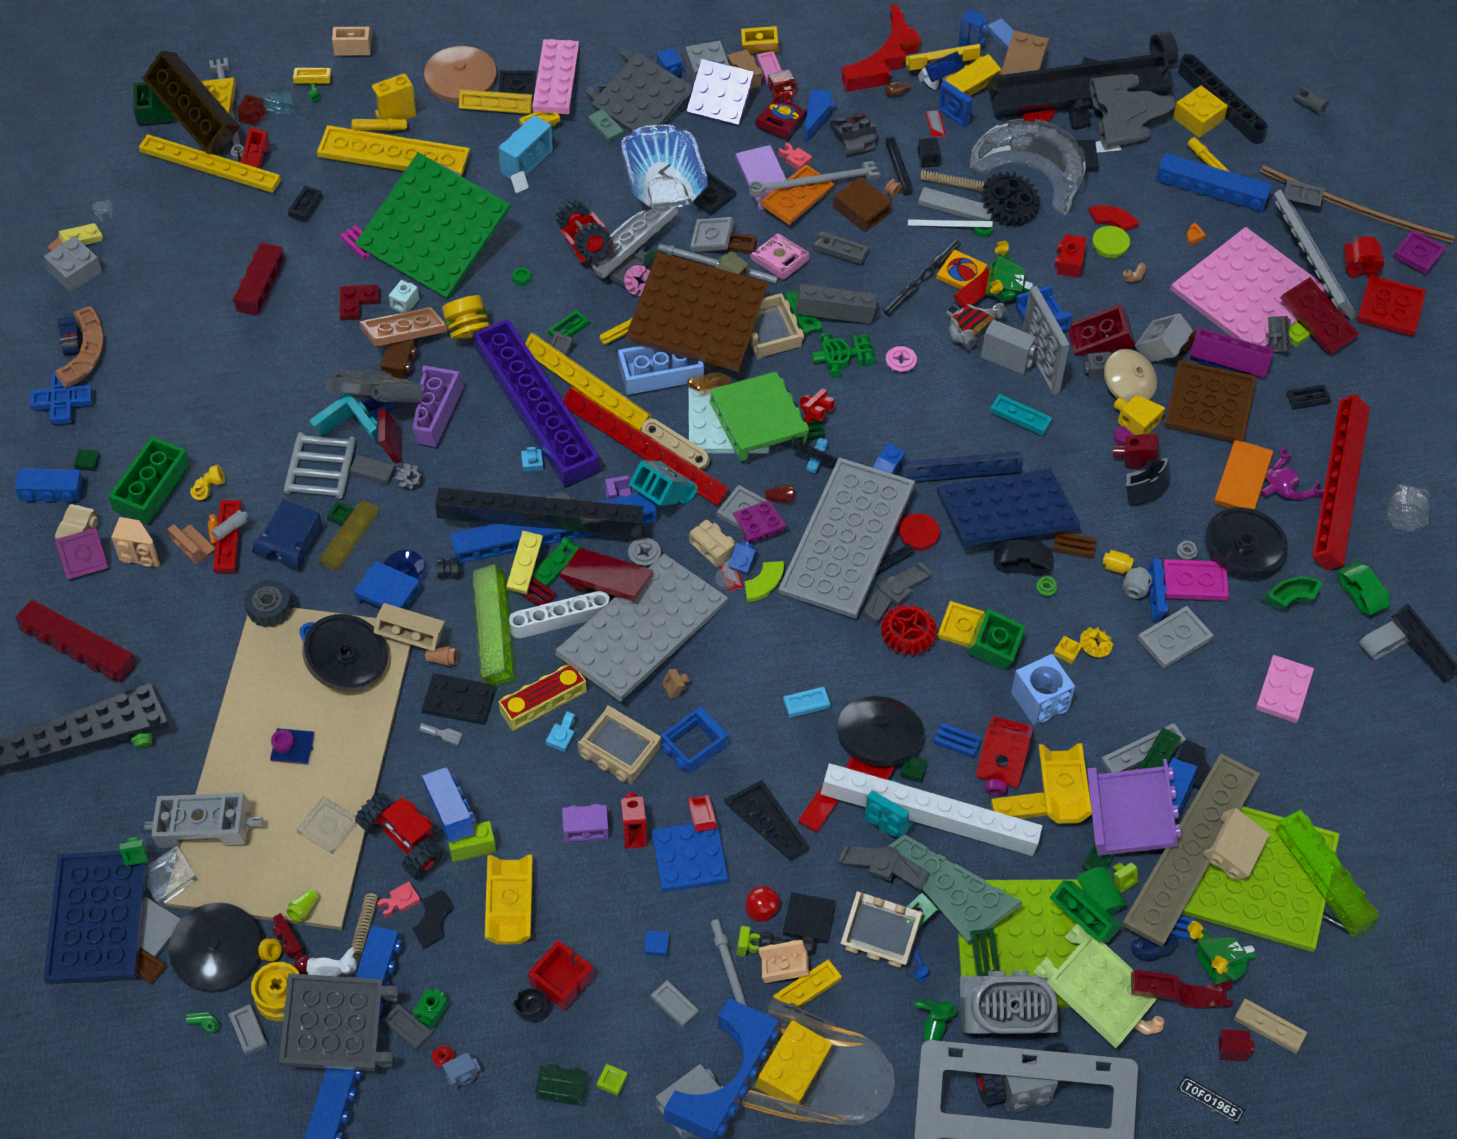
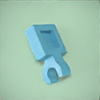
[546,711,576,753]

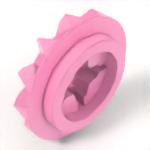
[624,265,650,296]
[886,346,917,373]

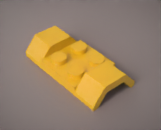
[905,44,980,71]
[1038,743,1092,824]
[485,855,533,945]

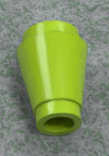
[286,889,319,922]

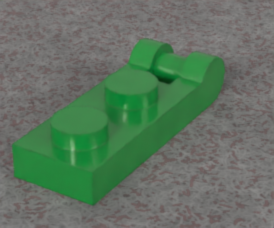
[785,291,822,335]
[532,537,584,588]

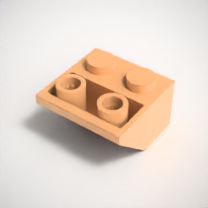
[332,27,372,55]
[111,517,160,567]

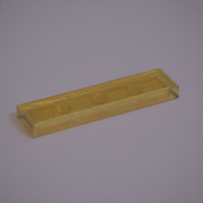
[319,500,379,571]

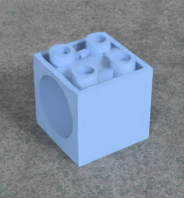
[1011,654,1075,725]

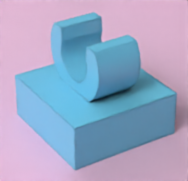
[521,447,543,472]

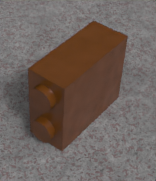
[833,177,892,233]

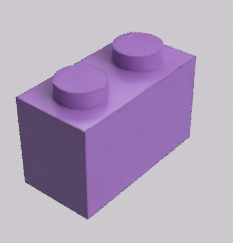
[562,804,609,842]

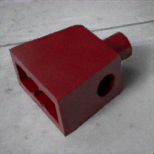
[1113,433,1159,470]

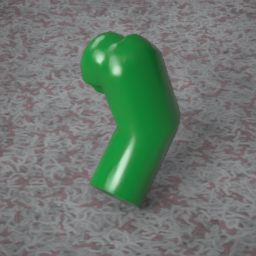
[186,1012,219,1033]

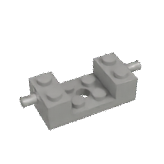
[144,793,263,848]

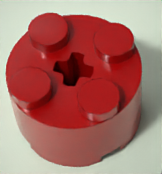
[1343,236,1385,278]

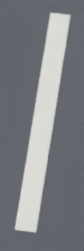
[908,220,993,227]

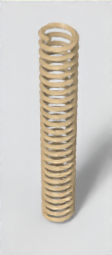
[921,169,984,192]
[348,894,378,977]

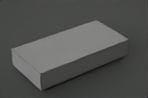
[651,980,699,1028]
[228,1005,267,1056]

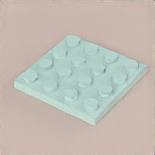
[689,385,769,453]

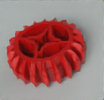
[880,603,937,657]

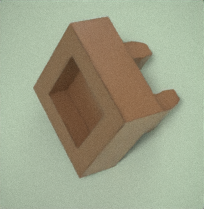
[662,669,690,699]

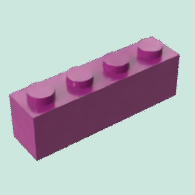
[1189,327,1274,378]

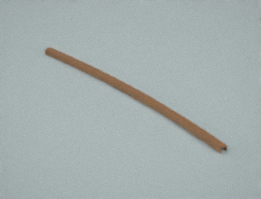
[1260,165,1455,243]

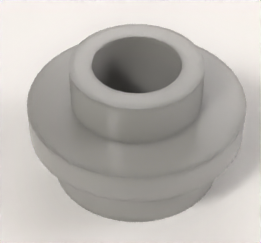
[1177,541,1198,560]

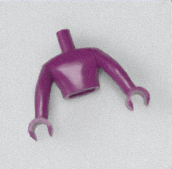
[1261,447,1324,500]

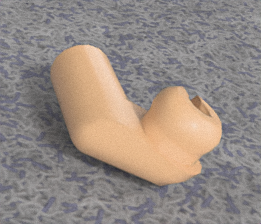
[1134,1016,1165,1035]

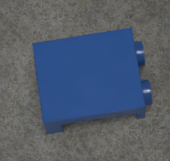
[1016,285,1072,331]
[354,561,421,610]

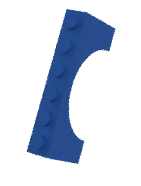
[664,998,781,1139]

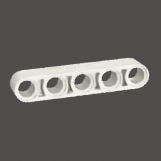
[509,591,609,638]

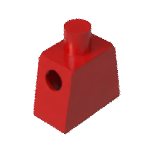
[621,793,647,849]

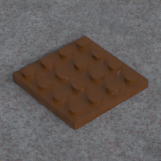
[1164,360,1256,442]

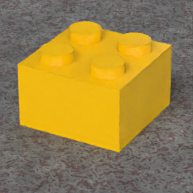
[1173,86,1228,138]

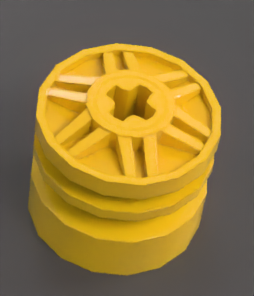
[442,295,490,340]

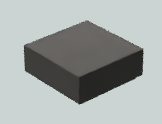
[550,331,575,356]

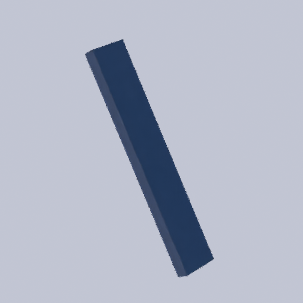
[901,451,1021,482]

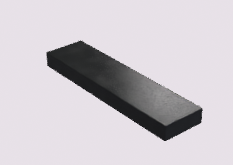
[1391,603,1457,683]

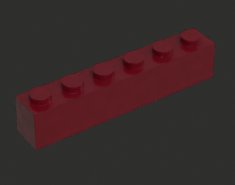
[15,599,137,683]

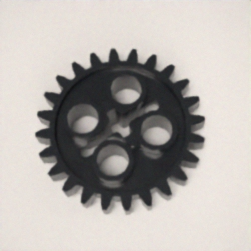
[981,171,1041,226]

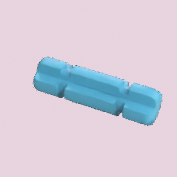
[807,438,828,474]

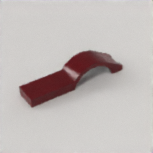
[1131,969,1233,1009]

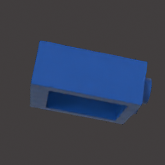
[660,706,729,775]

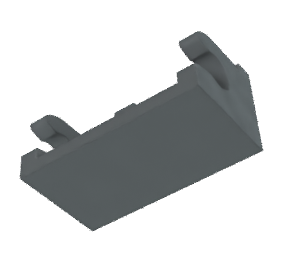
[1284,180,1325,207]

